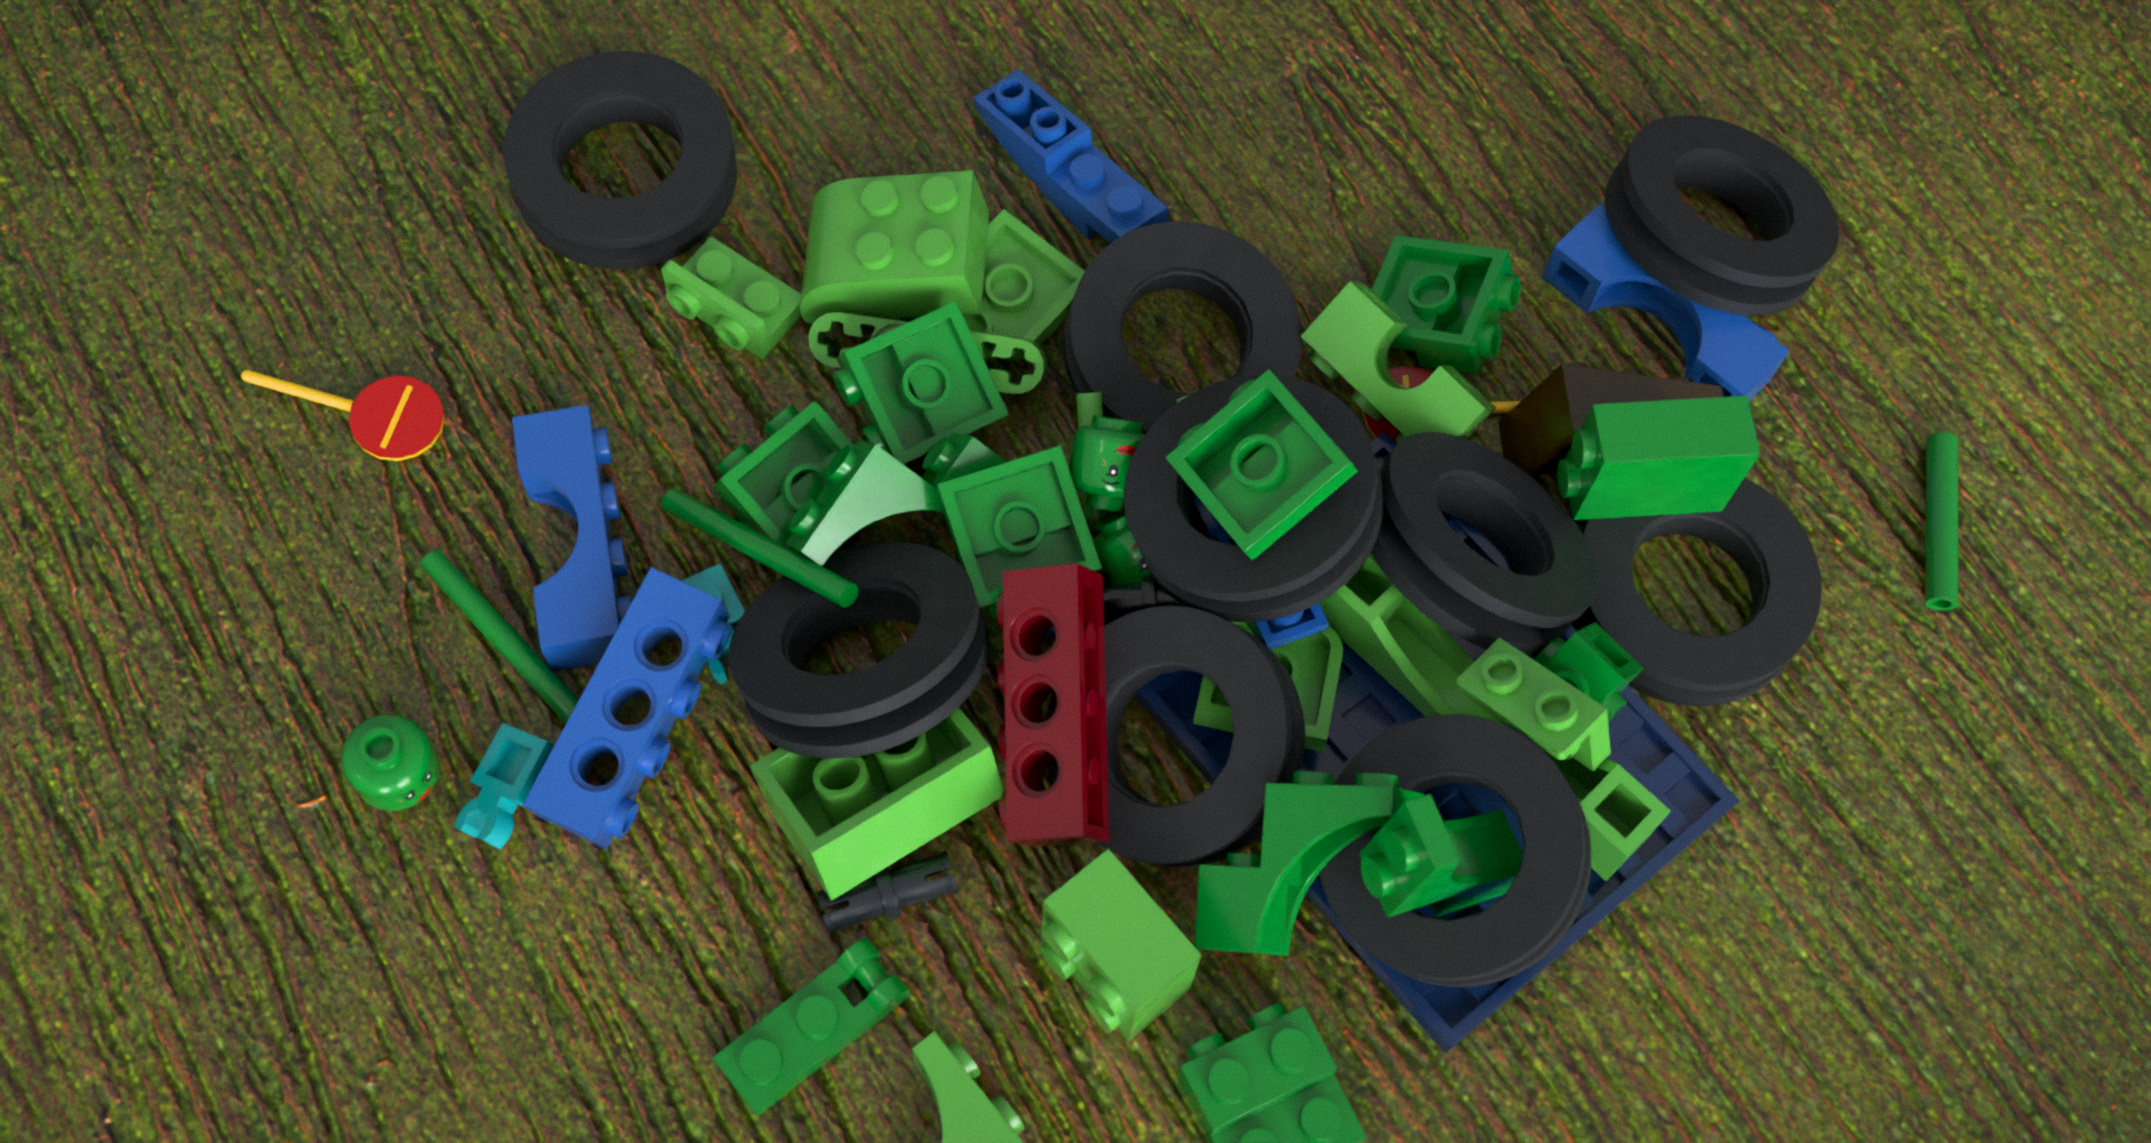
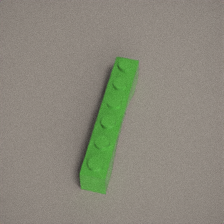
[1319,552,1671,881]

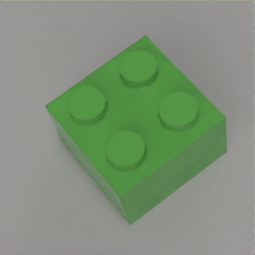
[1039,849,1201,1042]

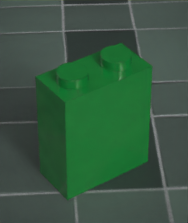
[1557,396,1761,520]

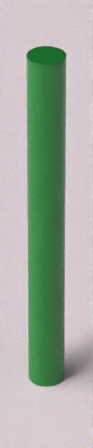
[662,488,858,608]
[420,549,579,724]

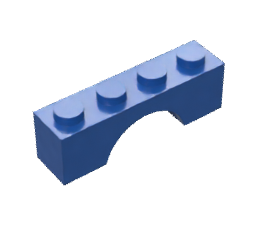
[1542,203,1790,402]
[512,405,632,672]

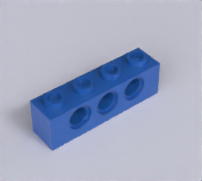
[522,567,732,850]

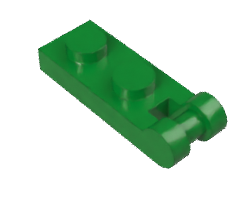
[712,938,911,1118]

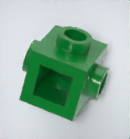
[1534,622,1644,722]

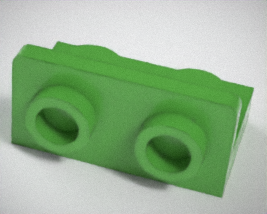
[661,236,802,360]
[1457,637,1611,771]

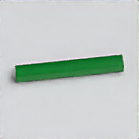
[1925,432,1959,611]

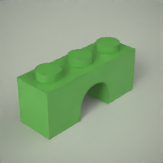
[1300,281,1496,443]

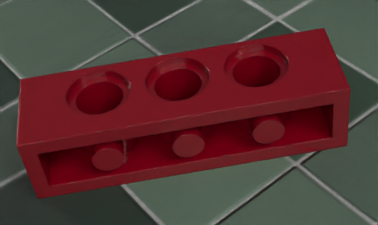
[997,563,1109,847]

